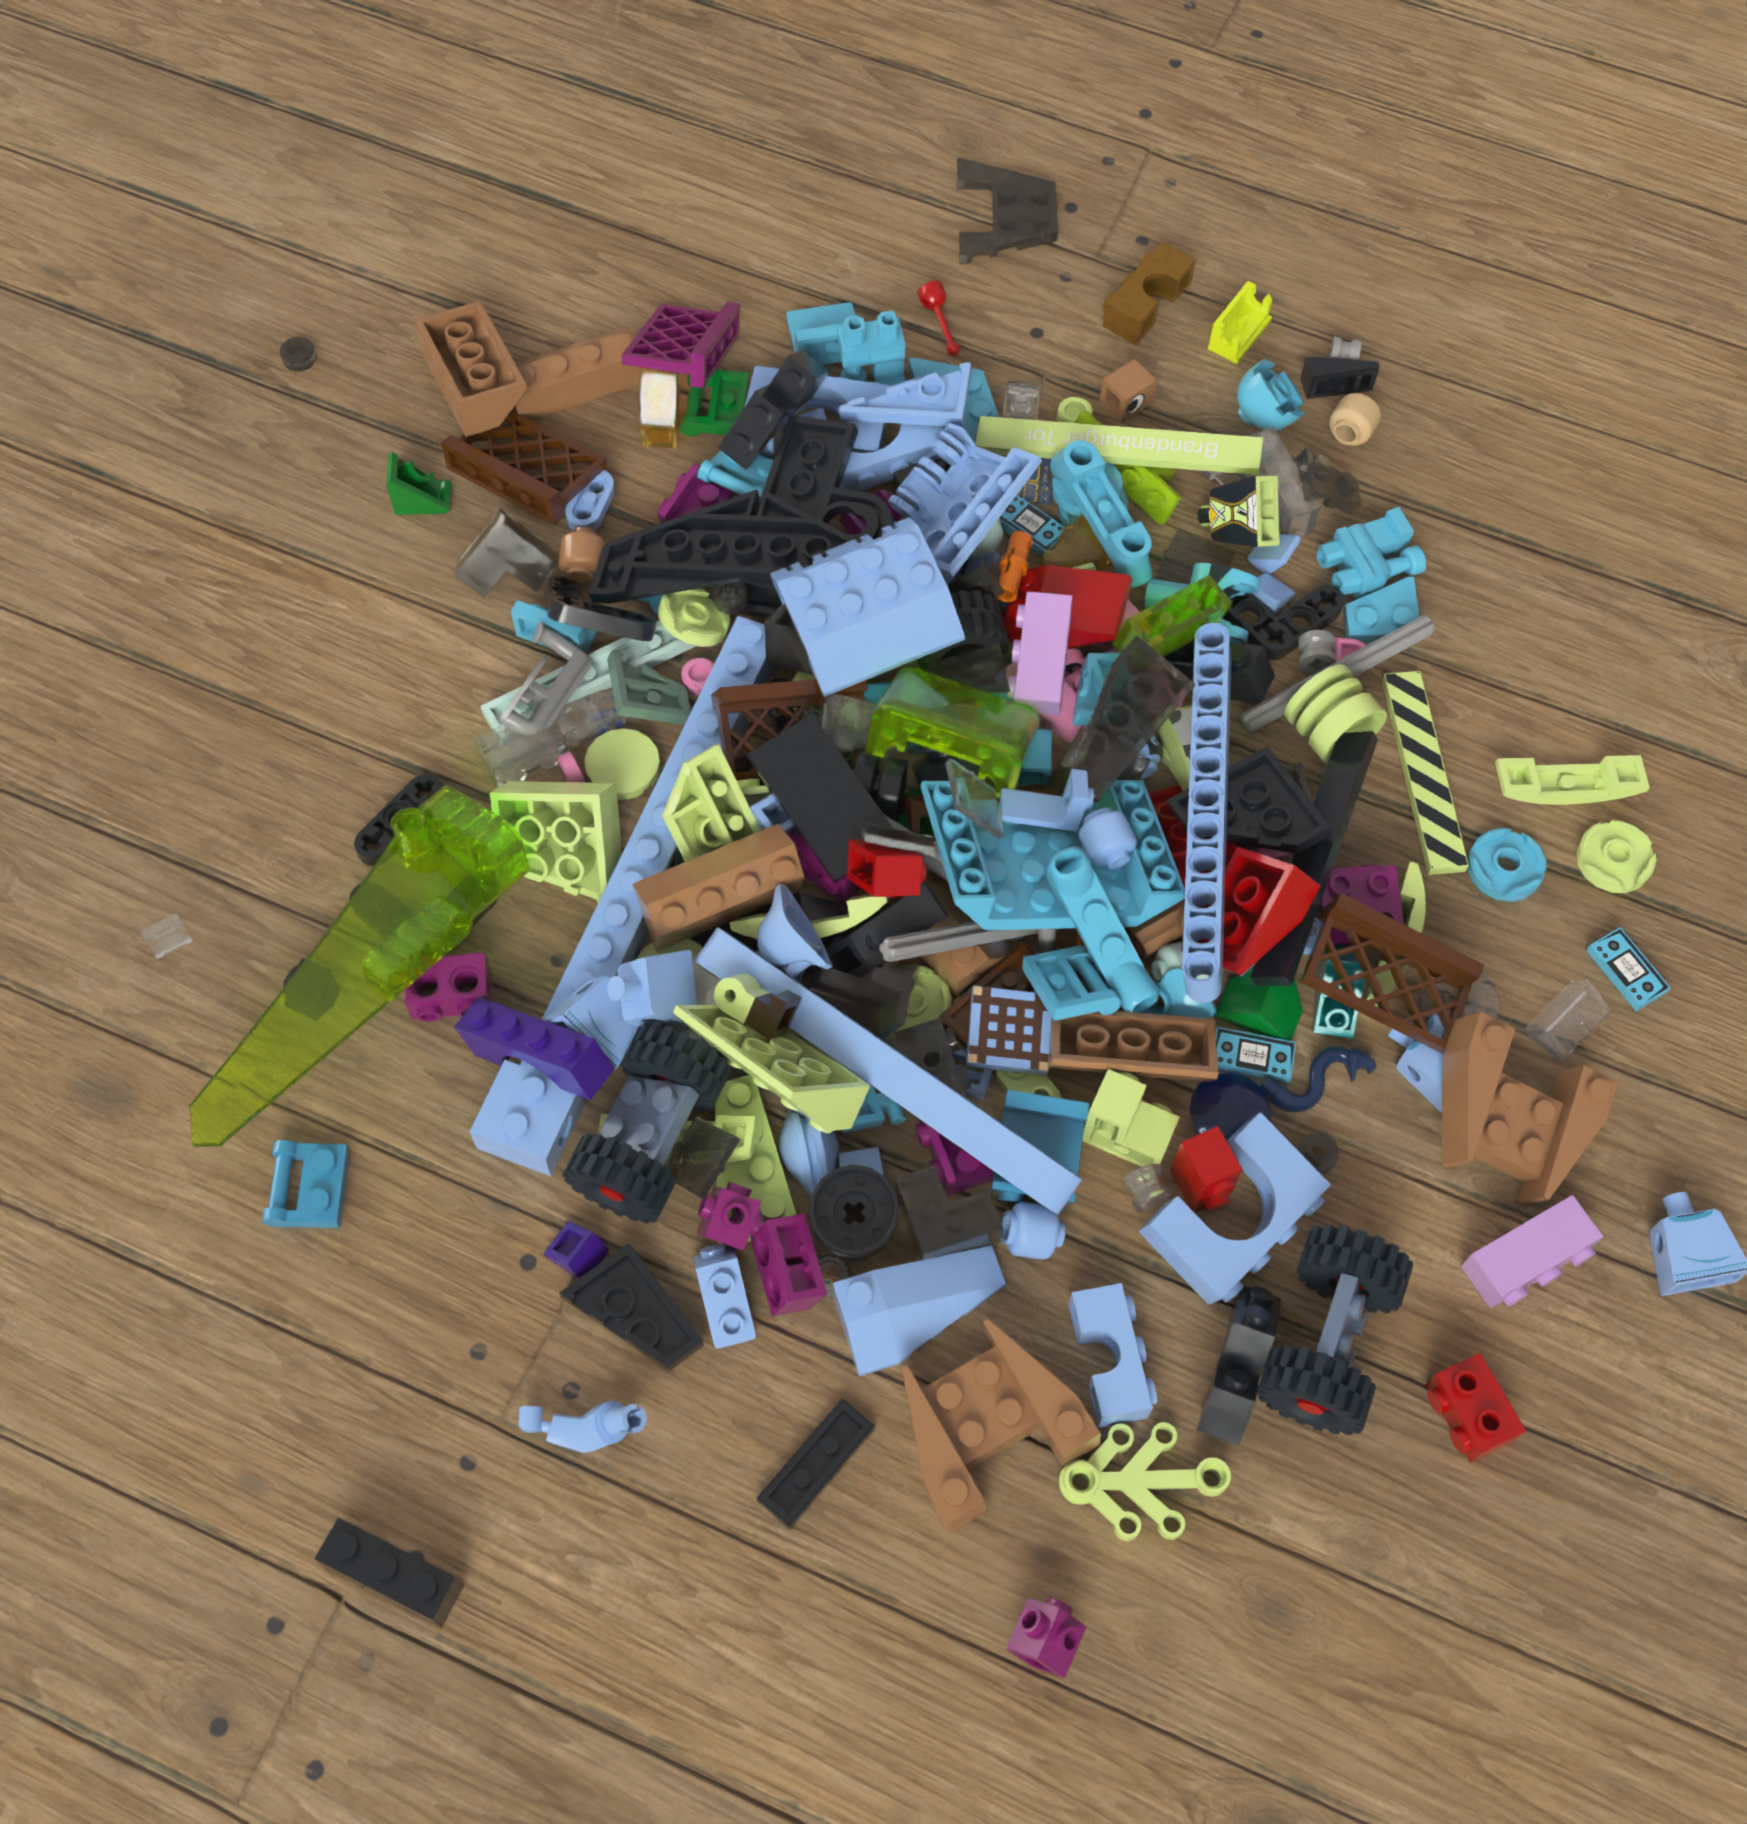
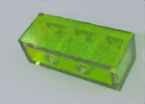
[1113,575,1233,672]

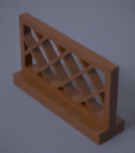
[441,411,608,525]
[711,679,872,781]
[1300,893,1484,1054]

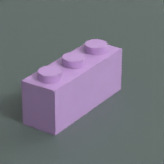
[1007,592,1072,716]
[1461,1195,1604,1309]

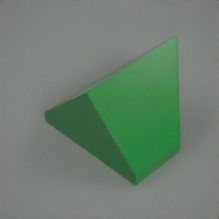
[386,452,451,515]
[1214,966,1303,1041]

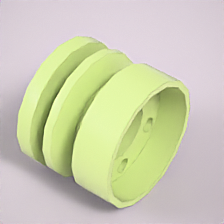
[1284,664,1388,765]

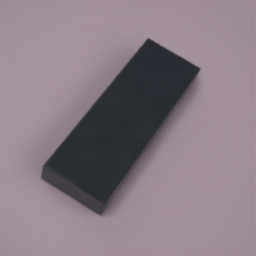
[756,1398,875,1530]

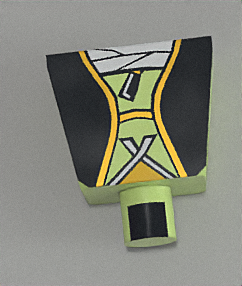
[1198,476,1280,547]

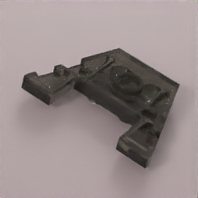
[956,158,1058,264]

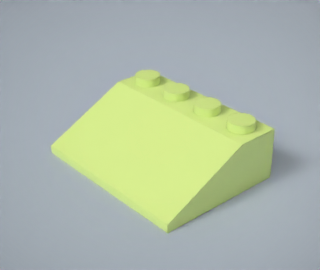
[673,1004,871,1133]

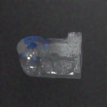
[551,690,628,754]

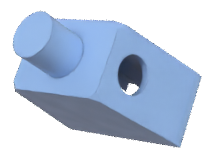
[607,950,698,1032]

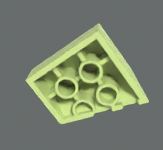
[490,781,622,904]

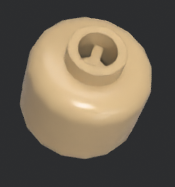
[1329,393,1381,446]

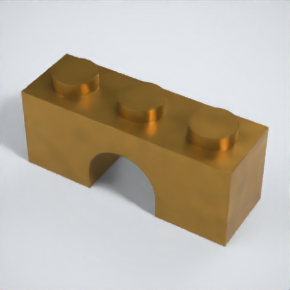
[1102,241,1196,345]

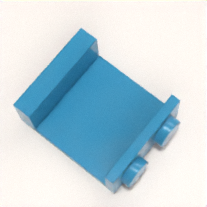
[991,1090,1089,1210]

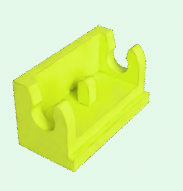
[1208,281,1272,364]

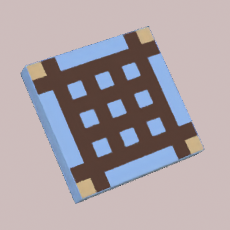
[966,986,1052,1076]

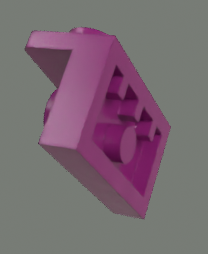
[658,463,733,523]
[915,1119,994,1196]

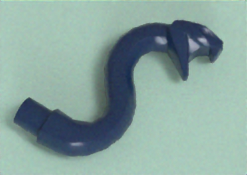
[1259,1046,1377,1113]

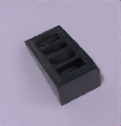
[1300,357,1380,399]

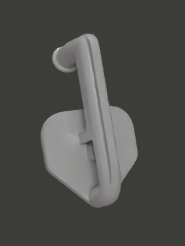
[498,622,591,736]

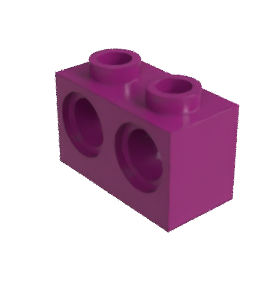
[404,953,491,1022]
[750,1213,827,1317]

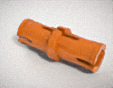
[993,531,1033,602]

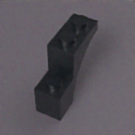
[718,350,830,470]
[1197,1285,1281,1445]

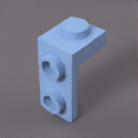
[1000,769,1094,832]
[692,1244,756,1349]

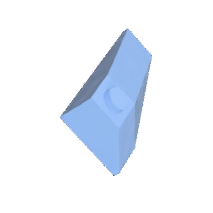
[833,1245,1006,1377]

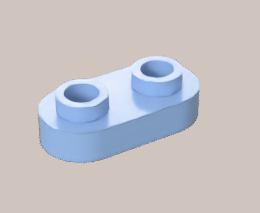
[565,470,615,531]

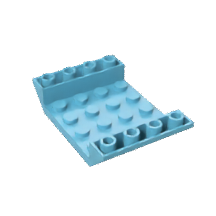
[920,780,1185,930]

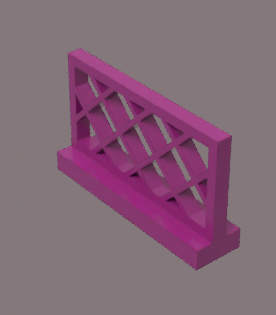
[622,302,740,388]

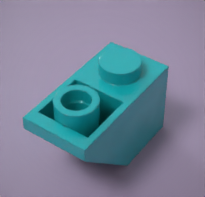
[1312,945,1365,1038]

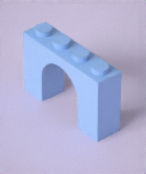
[745,366,892,458]
[797,376,944,491]
[1138,1112,1331,1305]

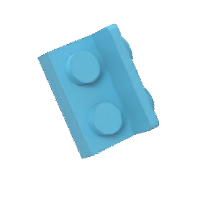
[510,600,597,653]

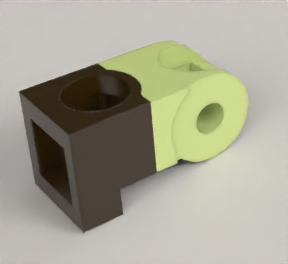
[714,973,802,1040]

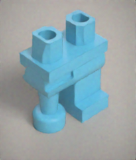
[837,311,906,385]
[1316,507,1426,599]

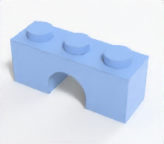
[1068,1283,1157,1428]

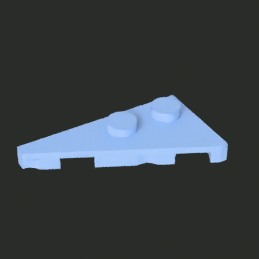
[839,362,972,427]

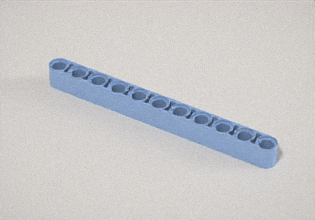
[1182,622,1231,1003]
[695,927,1082,1215]

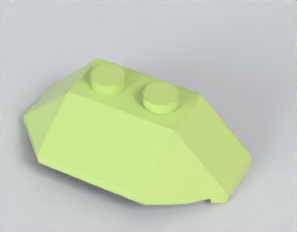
[662,744,761,862]

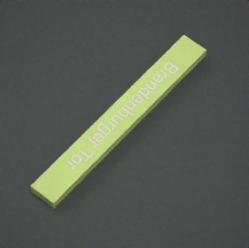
[975,416,1263,475]

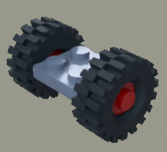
[562,1023,731,1223]
[1257,1225,1413,1435]

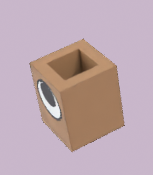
[1099,358,1157,422]

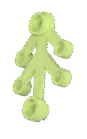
[1058,1422,1231,1541]

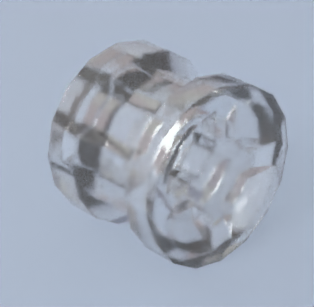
[1122,1163,1174,1212]

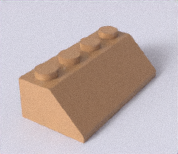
[414,301,527,437]
[513,327,649,421]
[632,824,804,952]
[861,868,1014,1000]
[1048,1011,1218,1082]

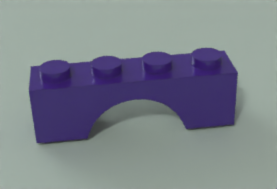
[454,997,614,1101]

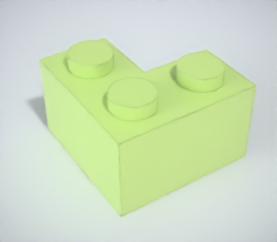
[1082,1069,1180,1173]

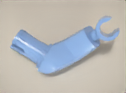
[518,1401,647,1453]

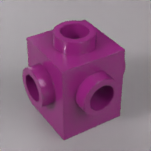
[697,1182,762,1251]
[1006,1597,1086,1678]

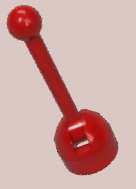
[917,280,960,356]

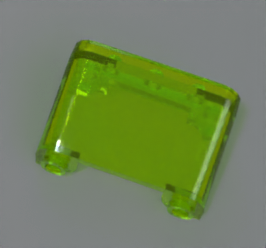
[865,667,1040,798]

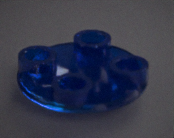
[1190,1073,1271,1141]

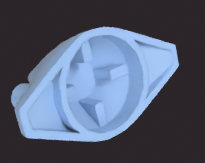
[757,883,833,979]
[778,1108,840,1197]

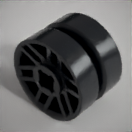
[854,751,908,822]

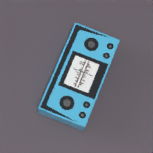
[999,495,1069,559]
[1586,927,1671,1012]
[1215,1027,1296,1084]

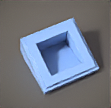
[1248,534,1301,574]
[1252,572,1296,615]

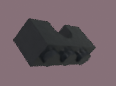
[314,1518,464,1628]

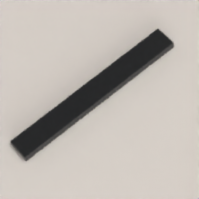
[1250,731,1378,986]

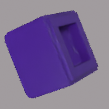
[543,1221,609,1279]

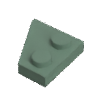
[607,650,691,725]

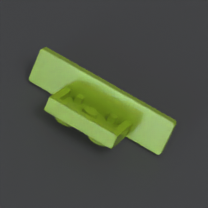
[1075,411,1181,525]

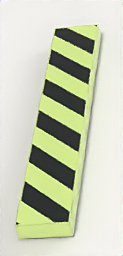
[1381,671,1469,875]

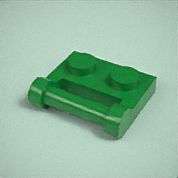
[680,370,749,437]

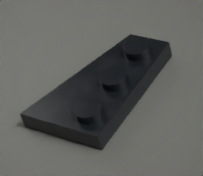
[559,1243,704,1371]

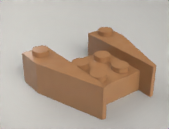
[1441,1011,1619,1205]
[902,1319,1101,1533]

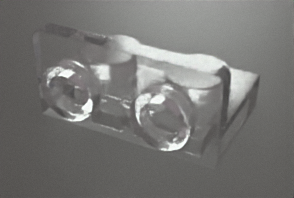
[822,693,904,759]

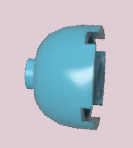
[1237,359,1304,432]

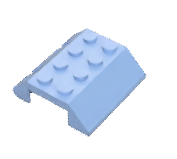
[888,423,1042,584]
[770,517,965,697]

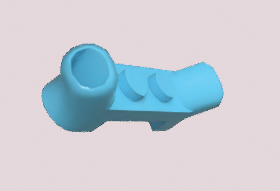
[1050,440,1153,589]
[1047,847,1160,1013]

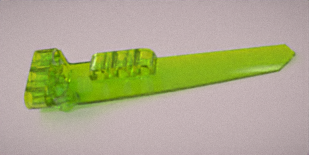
[189,785,529,1147]

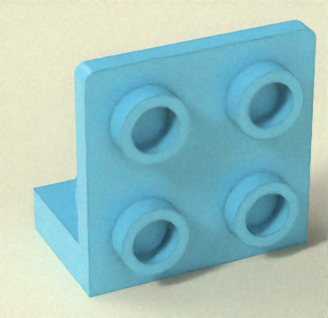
[786,302,855,365]

